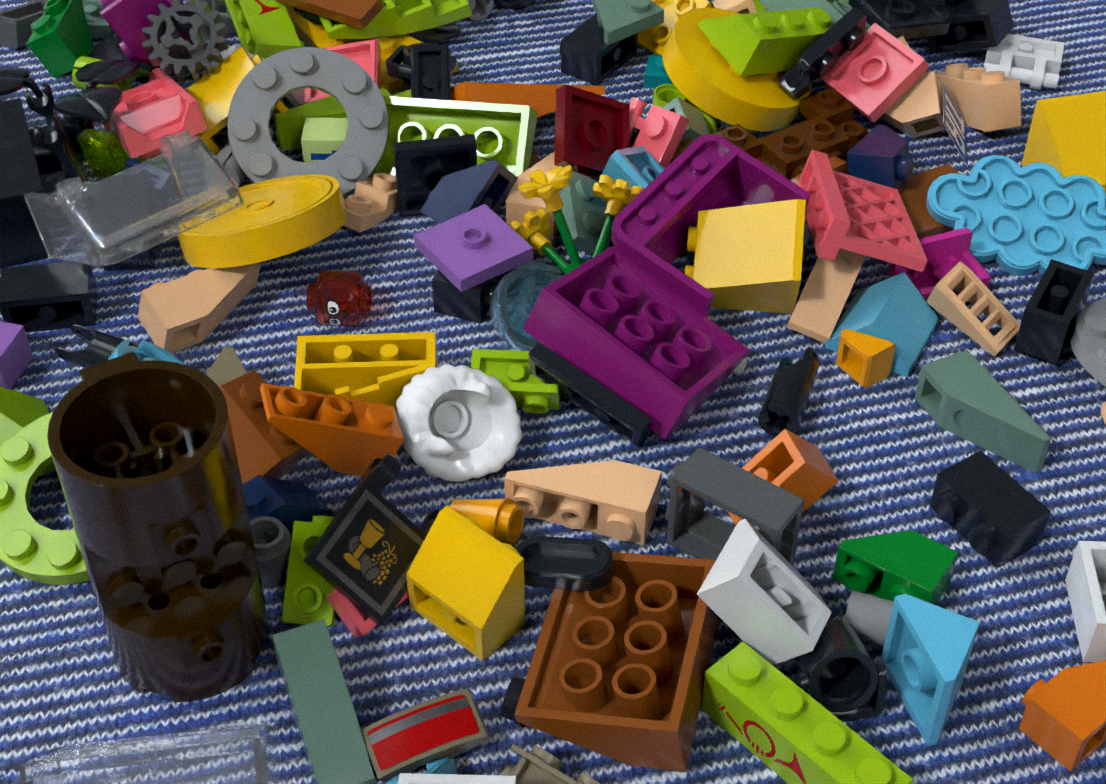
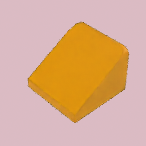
[836,329,896,389]

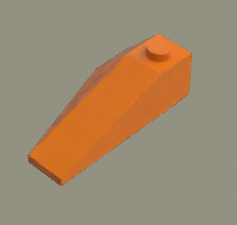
[450,82,605,117]

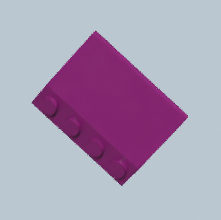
[523,246,750,440]

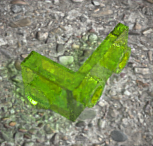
[77,129,148,177]

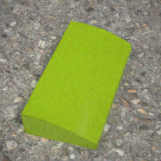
[373,96,538,177]

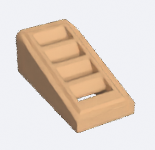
[926,261,1021,357]

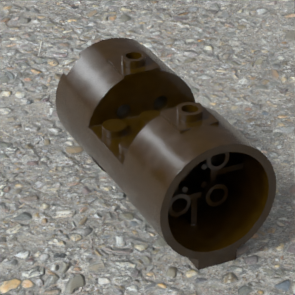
[47,352,270,702]

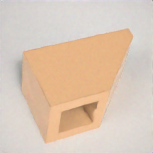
[879,71,946,138]

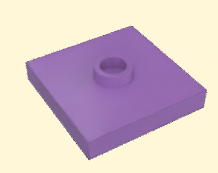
[414,204,533,292]

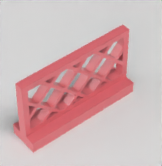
[797,150,928,272]

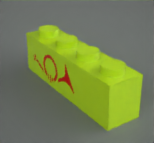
[225,0,304,58]
[701,641,913,784]

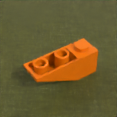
[259,383,404,476]

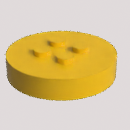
[662,8,812,131]
[175,174,348,268]

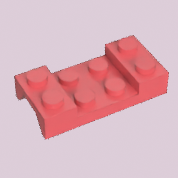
[100,68,208,159]

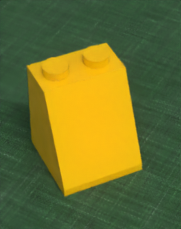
[1021,91,1106,192]
[685,199,806,314]

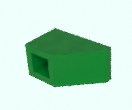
[26,0,93,78]
[832,530,958,605]

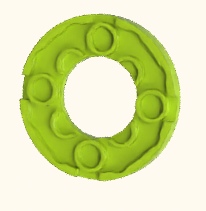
[0,412,90,585]

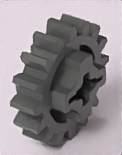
[142,0,228,81]

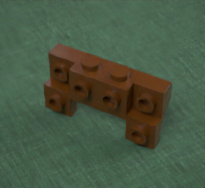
[712,88,869,180]

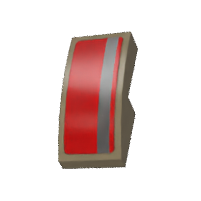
[360,688,491,784]

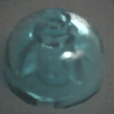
[489,262,562,351]

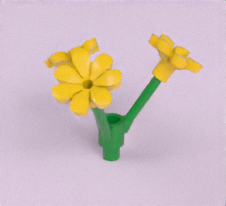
[509,165,644,275]

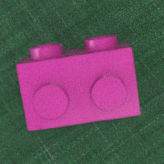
[888,227,991,301]

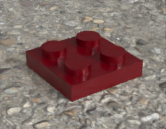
[554,84,630,178]

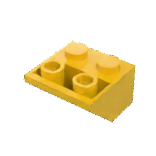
[406,505,525,661]

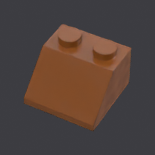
[219,370,307,484]

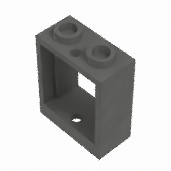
[665,447,804,566]

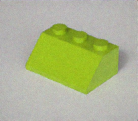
[698,7,834,76]

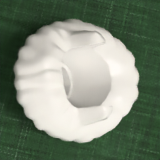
[396,364,522,482]

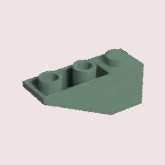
[915,350,1051,474]

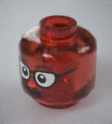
[306,270,372,327]

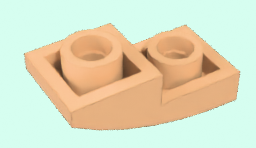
[343,173,398,232]

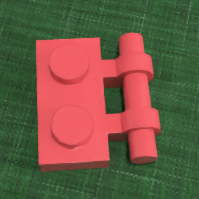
[629,97,690,168]

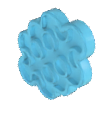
[926,155,1106,276]

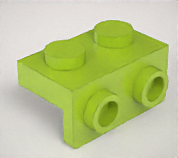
[471,349,561,414]

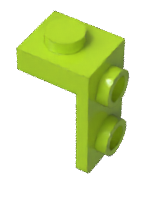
[282,516,335,627]

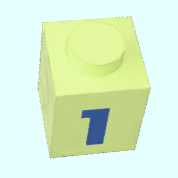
[301,117,348,163]

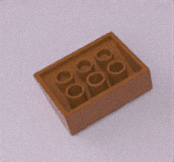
[514,552,720,772]

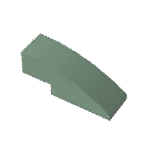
[272,619,376,784]

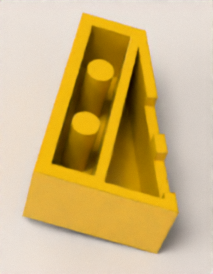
[294,332,438,412]

